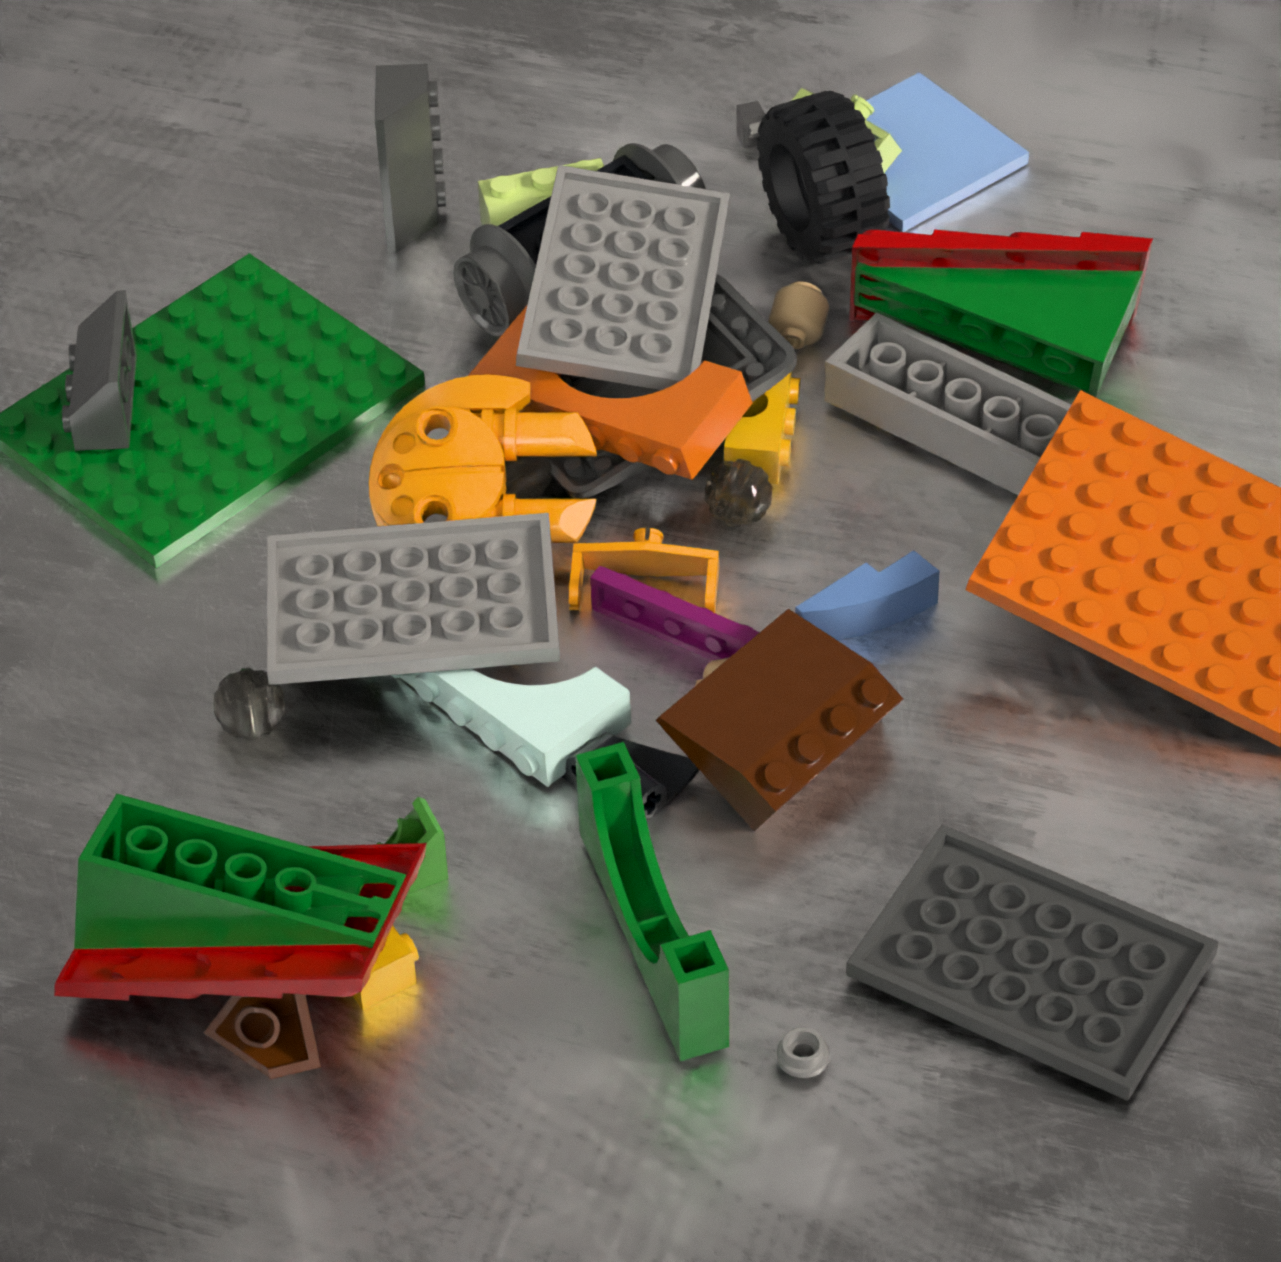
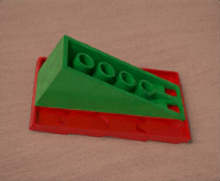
[849,229,1153,397]
[54,793,427,1001]

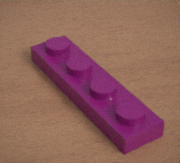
[590,566,760,660]

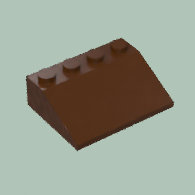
[655,609,904,831]

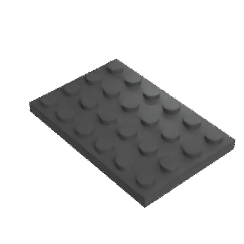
[846,824,1219,1101]

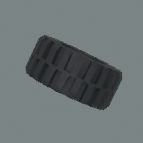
[757,91,890,264]

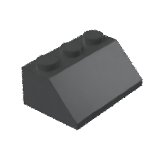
[62,290,137,451]

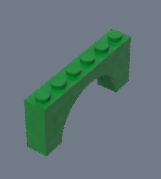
[575,742,729,1061]

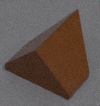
[204,993,321,1080]

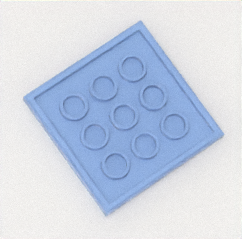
[866,72,1029,232]

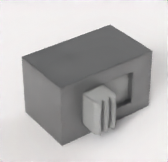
[736,101,765,148]

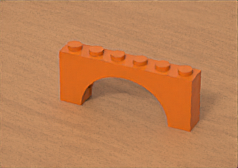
[468,305,752,480]

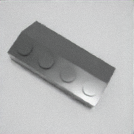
[375,64,446,254]

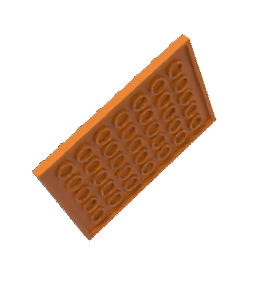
[965,390,1281,748]

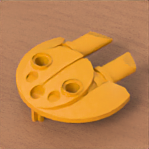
[369,374,597,543]

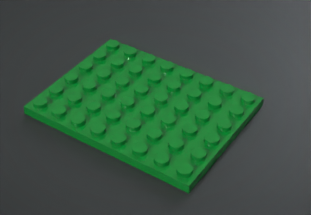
[0,253,425,569]

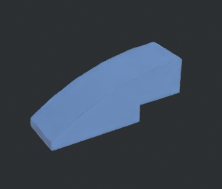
[795,550,940,641]

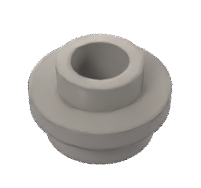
[777,1027,830,1078]

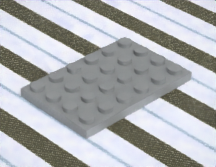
[516,165,730,390]
[267,513,560,685]

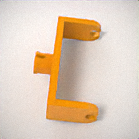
[568,528,719,613]

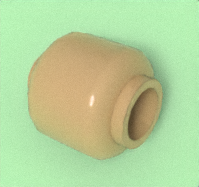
[768,281,829,349]

